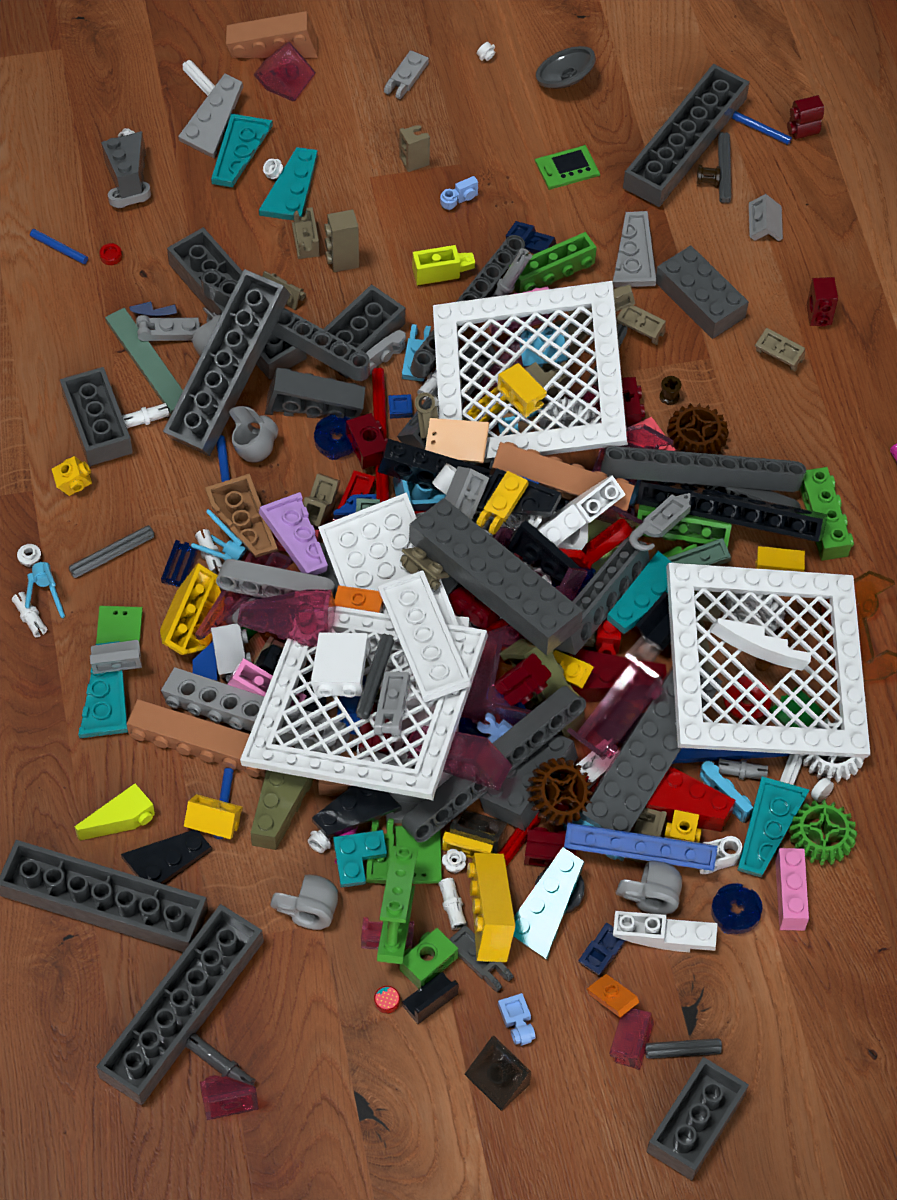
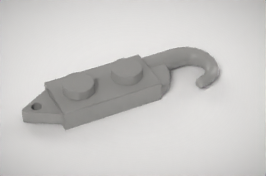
[629,493,691,551]

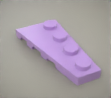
[259,492,328,575]

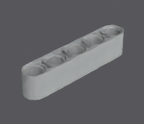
[216,559,335,605]

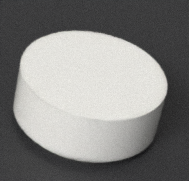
[811,778,834,803]

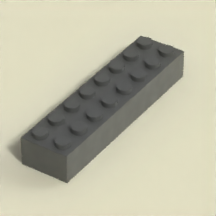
[623,64,750,207]
[167,227,307,380]
[163,269,291,456]
[409,498,583,655]
[580,665,723,832]
[0,840,208,952]
[96,904,264,1106]

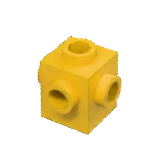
[51,456,92,496]
[664,810,701,842]

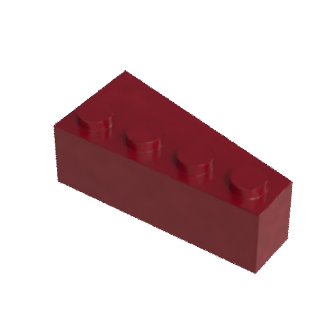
[566,649,667,702]

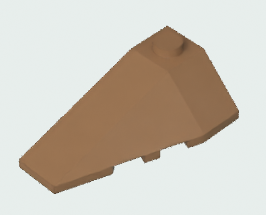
[205,474,278,558]

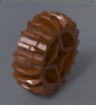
[667,403,729,454]
[526,757,593,826]

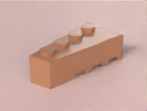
[226,11,318,58]

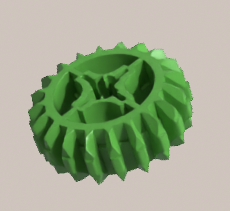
[789,799,857,866]

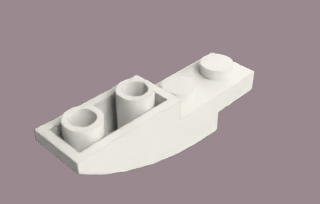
[538,475,626,546]
[613,911,717,953]

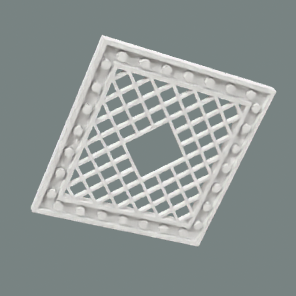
[433,281,628,464]
[666,563,870,758]
[240,601,488,800]

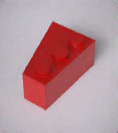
[646,766,736,832]

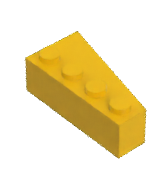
[467,853,515,962]

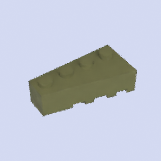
[499,638,588,738]
[250,770,314,850]

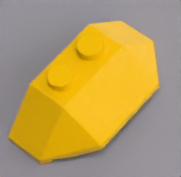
[160,563,224,655]

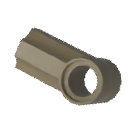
[415,392,439,439]

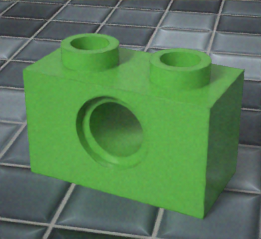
[400,928,458,989]

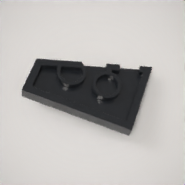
[476,468,562,517]
[507,520,580,585]
[312,786,402,839]
[121,830,212,885]

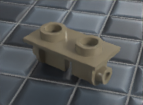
[262,271,306,310]
[400,547,449,590]

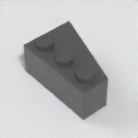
[101,131,146,199]

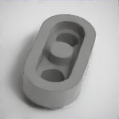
[108,182,151,208]

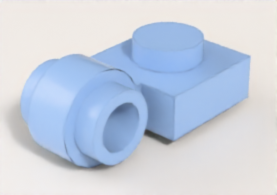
[440,176,478,210]
[497,993,536,1046]

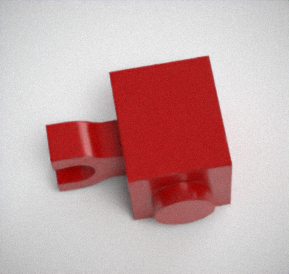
[595,618,622,655]

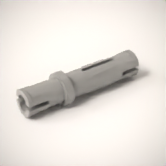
[491,248,532,297]

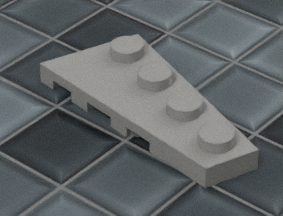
[178,74,243,159]
[613,211,656,288]

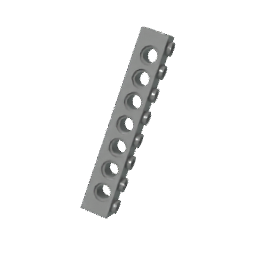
[161,667,350,756]

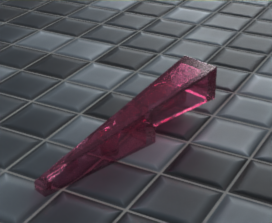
[195,551,294,640]

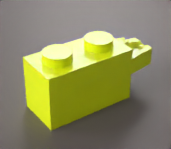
[412,245,475,285]

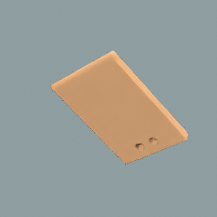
[425,418,490,464]

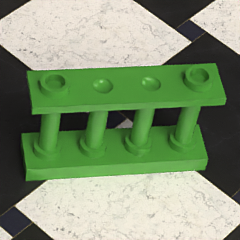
[377,846,418,964]

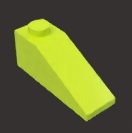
[74,784,155,841]

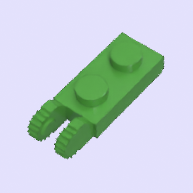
[366,818,394,884]

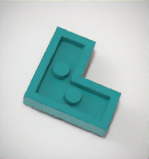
[333,830,387,888]

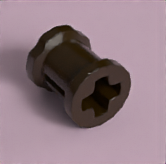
[696,165,720,186]
[659,376,682,405]

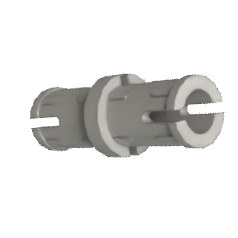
[718,758,768,780]

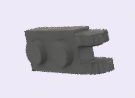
[449,925,513,992]

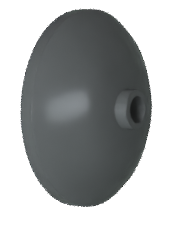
[536,46,596,89]

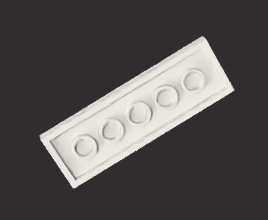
[377,570,471,703]

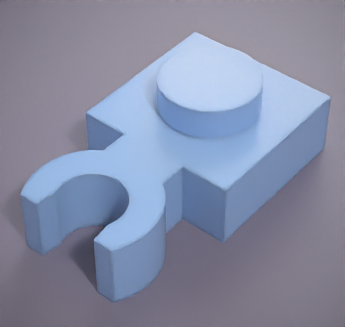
[477,712,513,743]

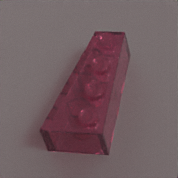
[401,726,512,791]

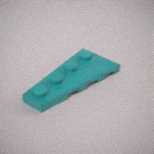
[259,147,318,221]

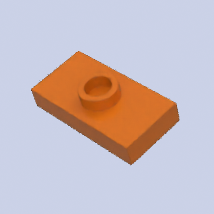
[333,585,384,613]
[587,974,639,1017]

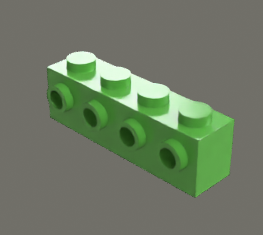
[509,232,597,293]
[799,467,854,561]
[635,504,732,548]

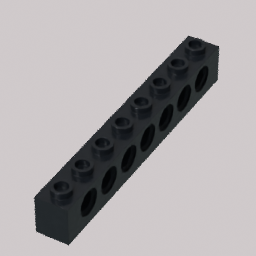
[378,439,565,517]
[637,480,828,542]

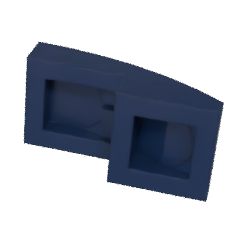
[506,221,556,254]
[129,301,179,317]
[578,922,626,976]

